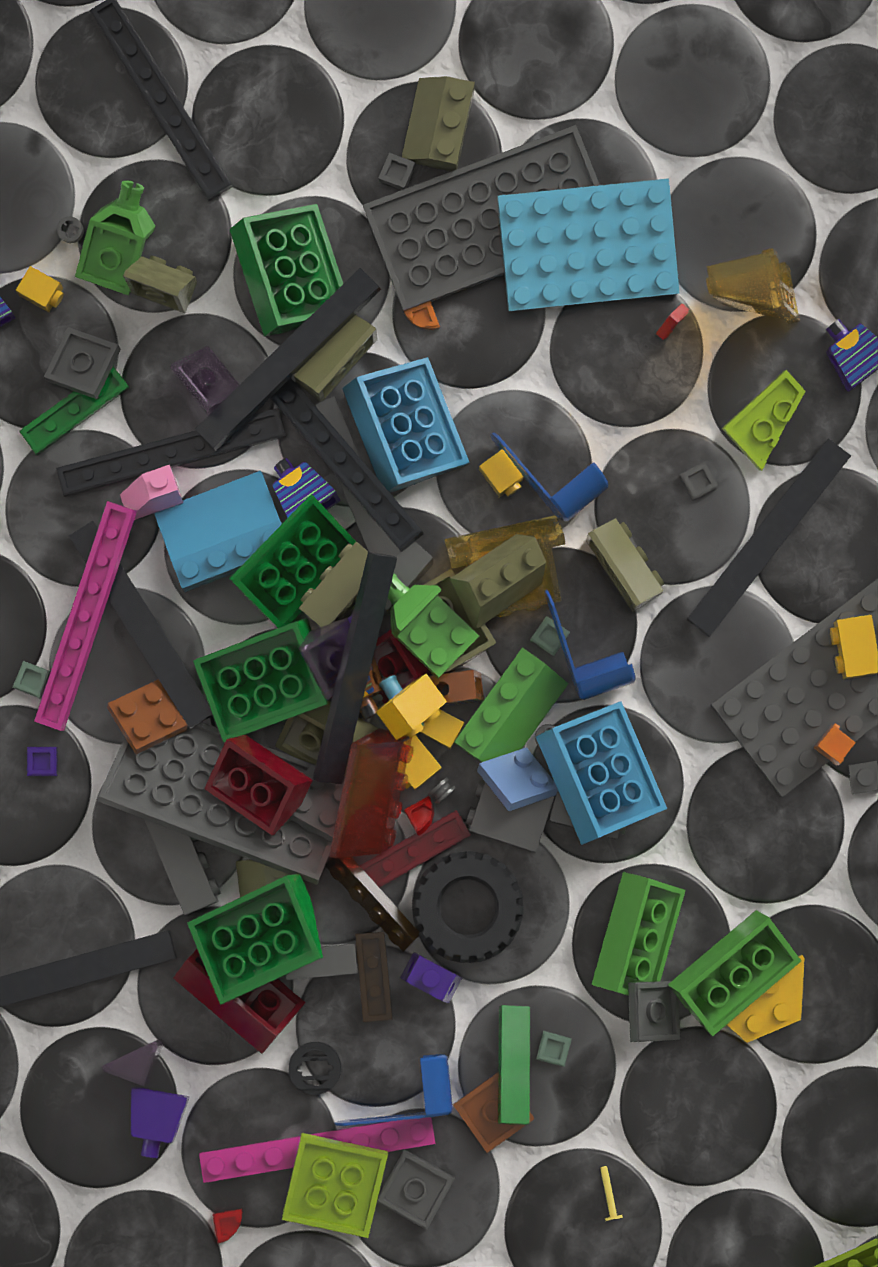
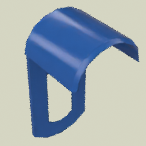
[490,432,609,521]
[544,590,636,700]
[334,1054,453,1126]

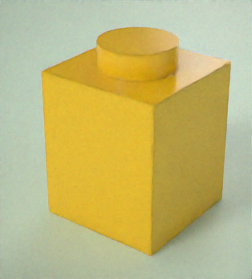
[16,266,64,312]
[479,449,523,498]
[420,709,464,750]

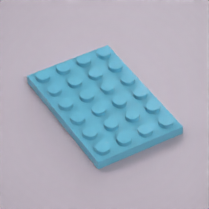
[497,179,680,311]

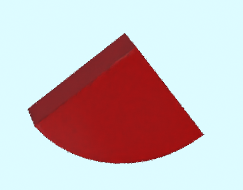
[656,303,690,340]
[404,796,434,836]
[213,1208,243,1244]

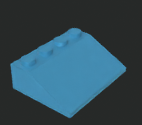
[342,357,470,492]
[154,470,282,592]
[536,701,667,845]

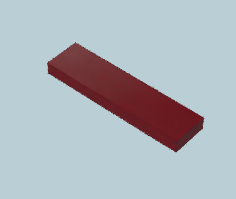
[360,810,471,888]

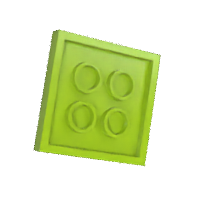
[282,1133,388,1238]

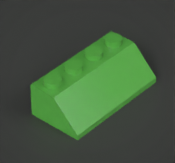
[454,647,569,763]
[592,872,686,996]
[668,910,801,1036]

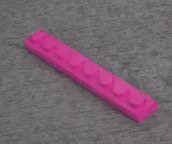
[34,501,137,731]
[199,1117,436,1183]

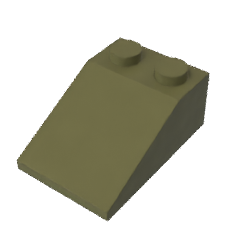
[123,256,198,314]

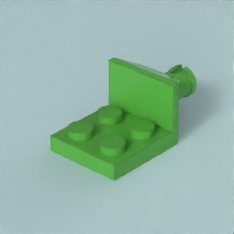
[75,181,155,296]
[388,573,479,679]

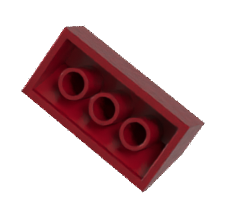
[173,949,306,1054]

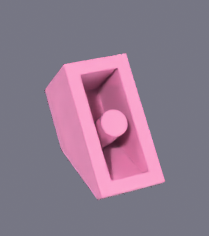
[120,465,183,520]

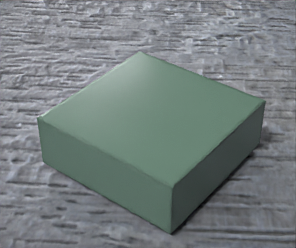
[530,616,570,657]
[12,661,51,699]
[536,1031,572,1067]

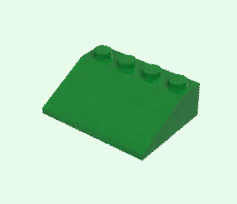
[229,204,343,337]
[229,494,356,628]
[193,618,329,742]
[187,874,323,1005]

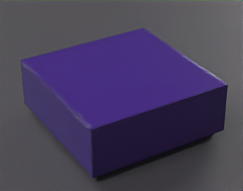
[27,747,57,777]

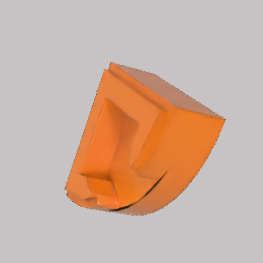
[404,301,440,330]

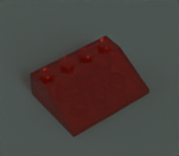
[329,728,414,858]

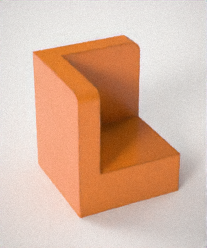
[814,723,856,766]

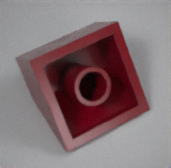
[374,629,433,704]

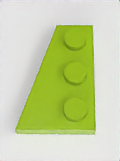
[722,370,805,471]

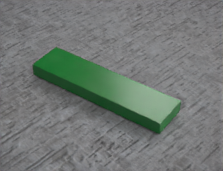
[19,366,129,455]
[498,1005,530,1125]

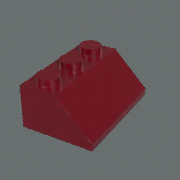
[204,735,313,835]

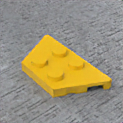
[727,955,804,1043]

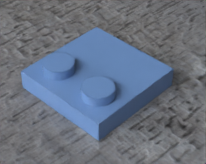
[477,747,558,811]

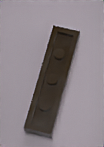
[325,848,420,952]

